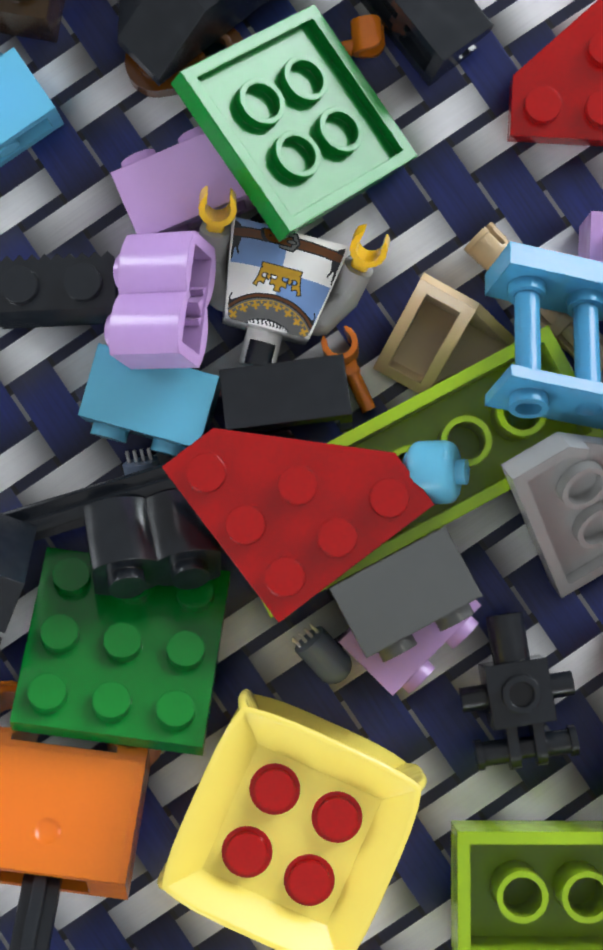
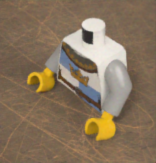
[198,186,390,366]

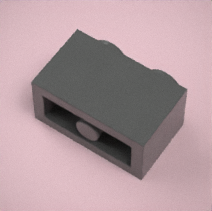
[329,526,483,662]

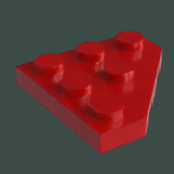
[507,0,603,147]
[162,428,435,623]

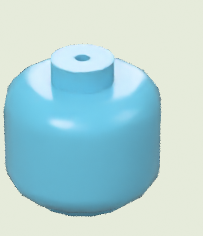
[403,440,470,504]

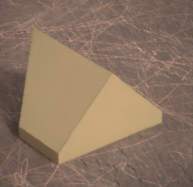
[373,273,515,394]

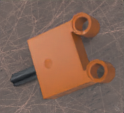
[0,680,162,950]

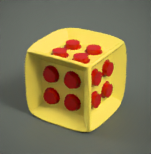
[157,689,427,950]

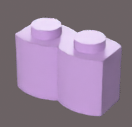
[104,231,216,370]

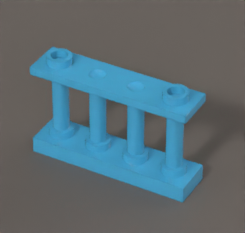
[485,241,603,430]

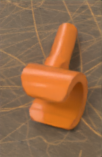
[341,14,385,59]
[321,326,376,414]

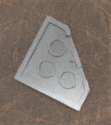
[501,432,603,598]

